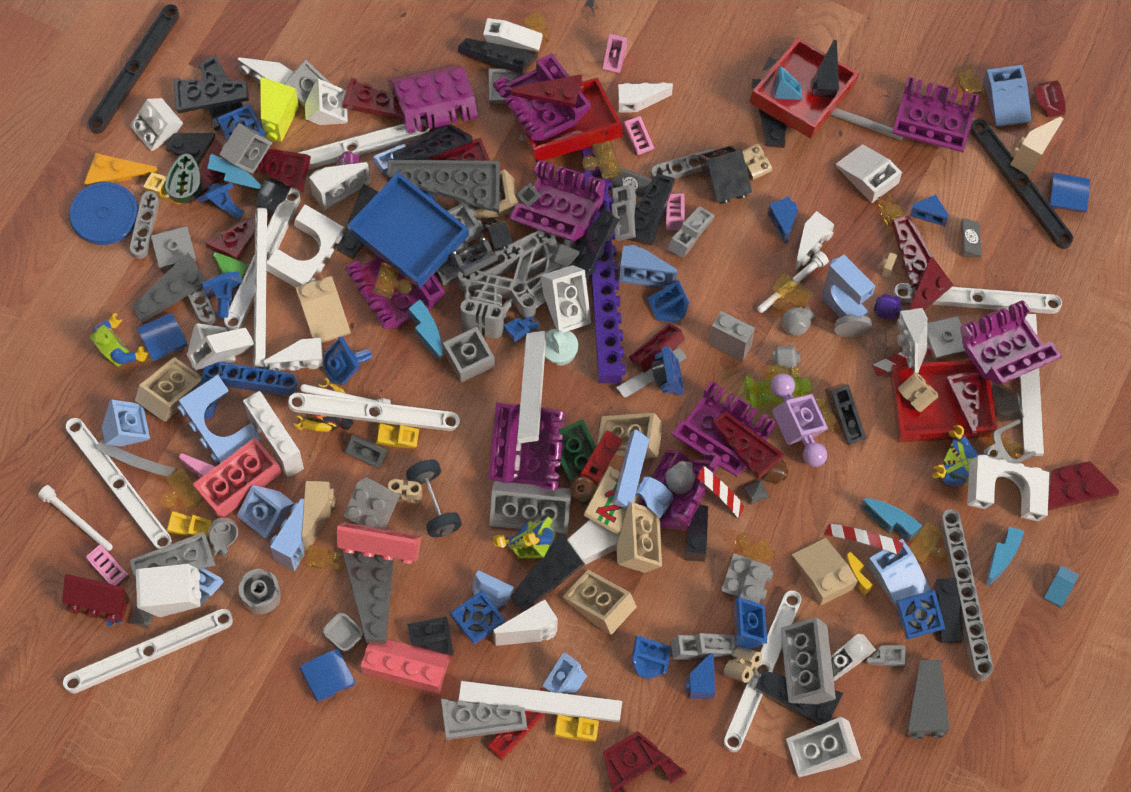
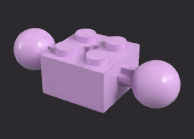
[770,373,828,467]

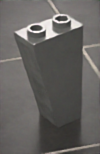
[906,659,949,740]

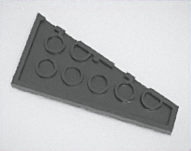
[387,160,500,213]
[341,548,394,644]

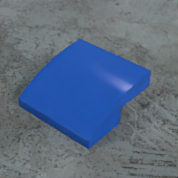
[1049,173,1090,213]
[137,313,188,361]
[299,649,356,702]

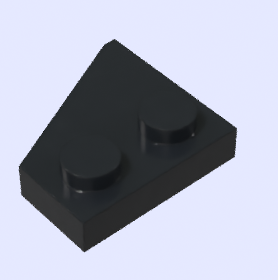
[166,133,215,165]
[407,616,454,655]

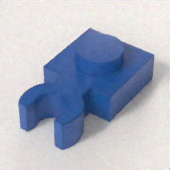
[503,316,539,342]

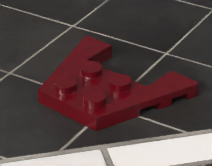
[603,731,687,792]

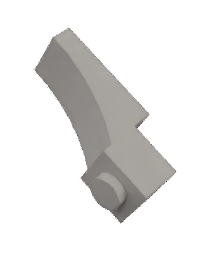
[612,184,637,241]
[667,206,715,258]
[671,633,737,660]

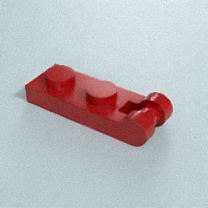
[579,430,623,485]

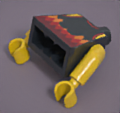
[293,378,354,432]

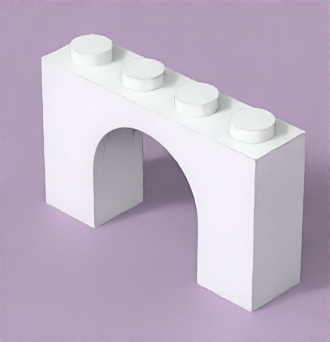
[266,205,344,287]
[243,391,304,479]
[967,455,1049,522]

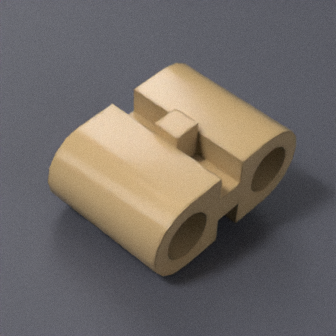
[743,144,772,181]
[898,372,938,412]
[388,479,423,504]
[724,646,762,683]

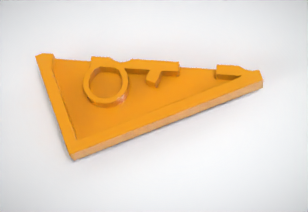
[84,153,158,187]

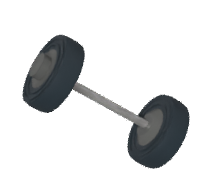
[406,459,462,538]

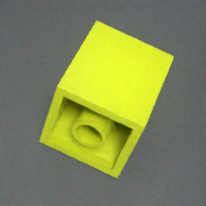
[260,77,299,143]

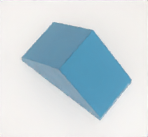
[773,66,802,100]
[1044,566,1079,608]

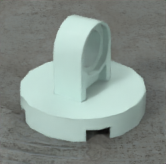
[545,329,578,366]

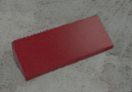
[629,323,685,373]

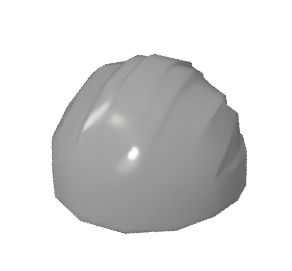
[781,305,816,336]
[665,461,695,494]
[208,517,238,557]

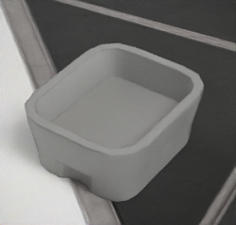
[323,613,363,653]

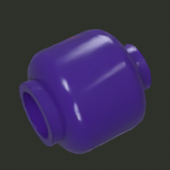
[874,294,903,321]

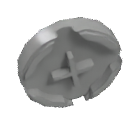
[834,315,872,337]

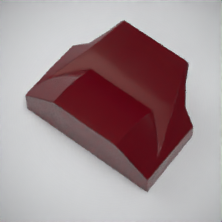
[1034,80,1066,117]

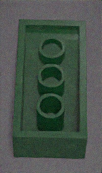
[557,419,607,506]

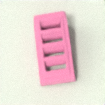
[622,116,655,156]
[666,194,685,230]
[179,453,215,478]
[86,545,129,586]

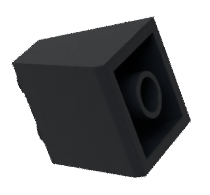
[698,145,752,204]

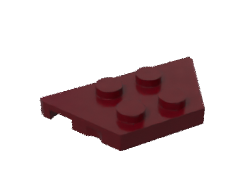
[1048,461,1119,511]

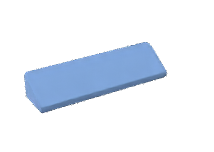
[612,429,649,509]

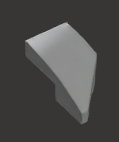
[867,645,906,667]

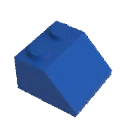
[733,597,767,649]

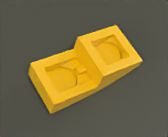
[143,172,185,205]
[376,423,419,448]
[166,511,212,537]
[845,552,872,596]
[553,715,599,741]

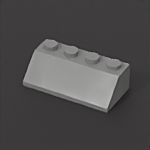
[489,481,571,534]
[781,617,836,704]

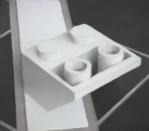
[130,98,183,151]

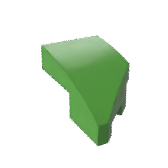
[212,252,248,278]

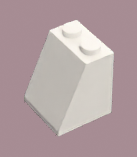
[136,564,201,617]

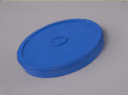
[69,182,138,245]

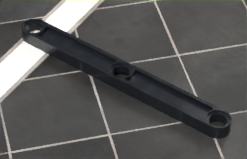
[88,4,179,134]
[970,119,1073,249]

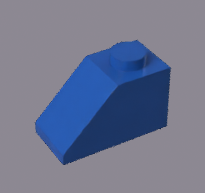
[768,196,798,243]
[685,654,715,699]

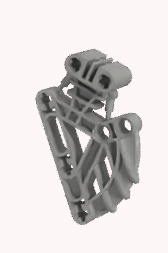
[458,230,565,339]

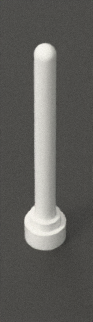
[757,251,829,313]
[300,384,391,413]
[38,485,113,551]

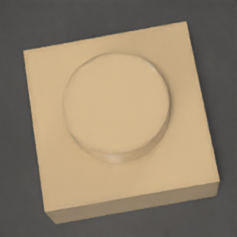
[881,252,897,279]

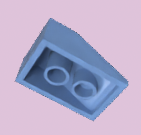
[619,245,677,288]

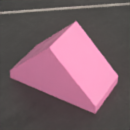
[602,34,627,73]

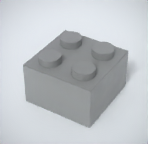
[219,123,272,174]
[443,327,495,383]
[343,477,400,529]

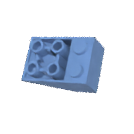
[983,65,1032,127]

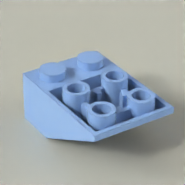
[270,498,305,571]
[867,539,931,610]

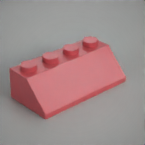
[193,437,282,518]
[337,522,422,564]
[361,639,451,694]

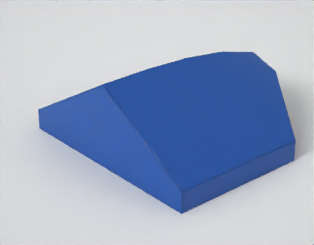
[647,280,690,323]
[631,635,671,679]

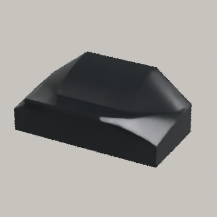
[256,178,291,214]

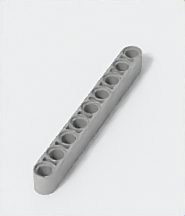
[940,509,993,682]

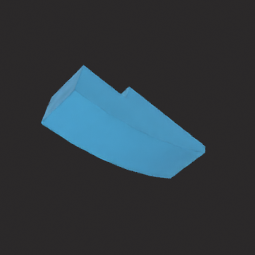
[207,154,262,189]
[407,300,443,361]
[861,498,922,542]
[986,527,1024,586]

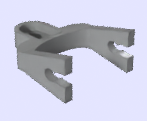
[983,419,1036,464]

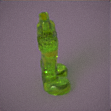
[743,375,812,409]

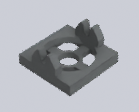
[448,237,498,276]

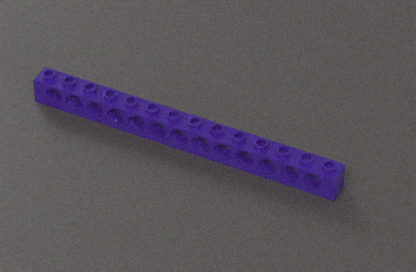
[582,142,626,384]

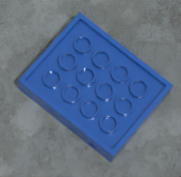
[347,172,469,289]

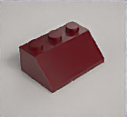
[62,574,130,623]

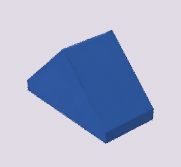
[910,194,949,226]

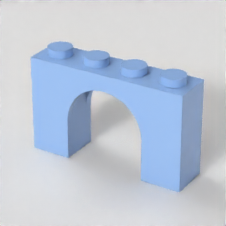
[821,254,875,318]
[177,375,261,465]

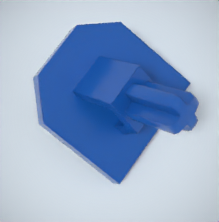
[198,182,244,220]
[202,271,242,319]
[323,337,372,385]

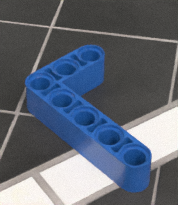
[200,362,298,419]

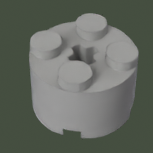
[238,569,281,615]

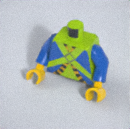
[90,313,149,367]
[932,425,979,487]
[493,515,555,559]

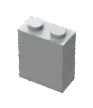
[709,311,755,362]

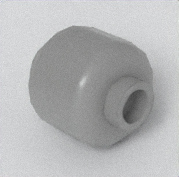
[773,345,800,371]

